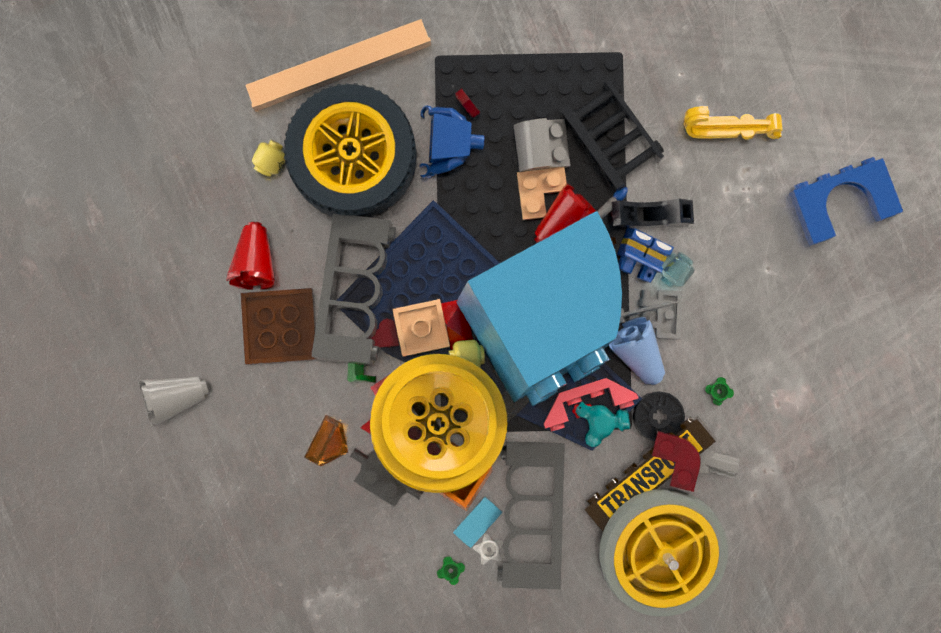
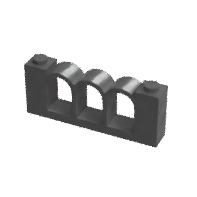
[312,214,396,366]
[497,441,565,589]

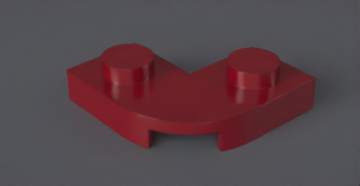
[652,431,701,492]

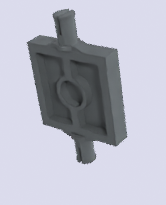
[350,448,424,507]

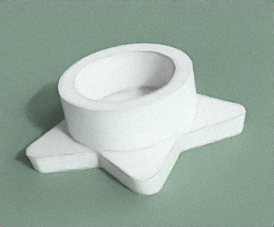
[473,533,504,565]

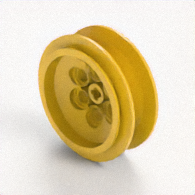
[370,354,507,493]

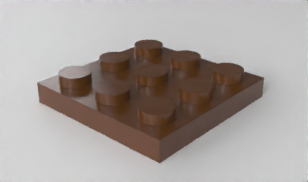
[241,288,318,365]

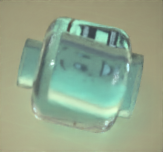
[661,251,695,288]

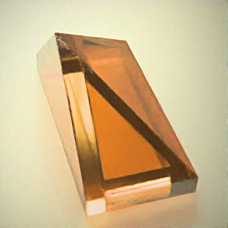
[304,415,348,466]

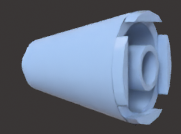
[609,317,665,385]

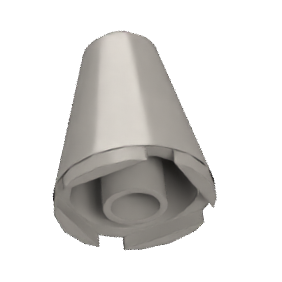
[139,377,208,427]

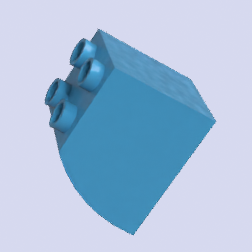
[456,211,622,406]

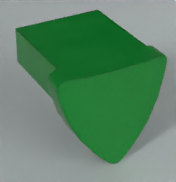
[347,363,376,383]

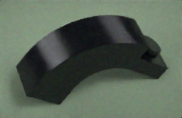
[611,199,694,229]

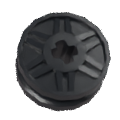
[632,391,685,441]

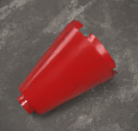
[534,183,596,243]
[226,222,275,290]

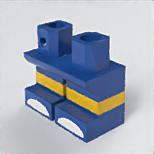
[617,228,674,283]

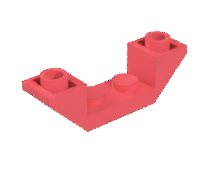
[543,378,638,432]

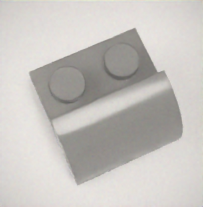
[514,118,570,172]

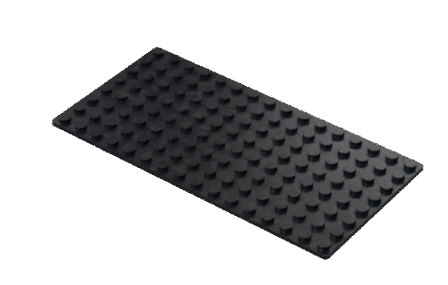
[435,52,632,432]

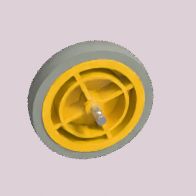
[599,489,728,617]

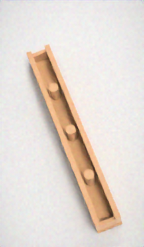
[245,19,431,112]

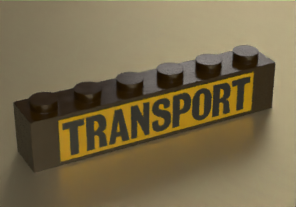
[584,416,717,532]

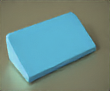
[453,497,503,548]

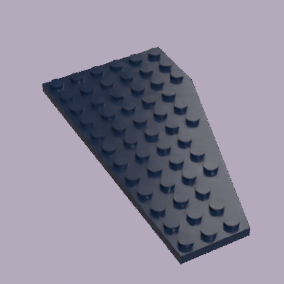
[336,200,642,451]

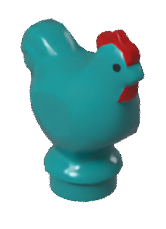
[572,401,630,447]

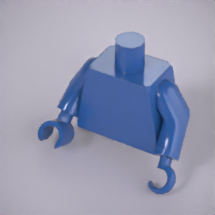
[419,105,484,178]

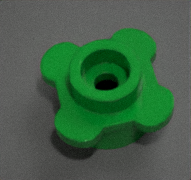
[705,377,734,406]
[437,557,465,585]

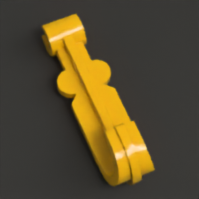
[683,106,783,140]

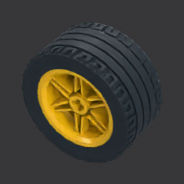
[284,83,417,218]

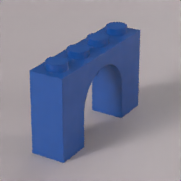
[789,157,904,247]

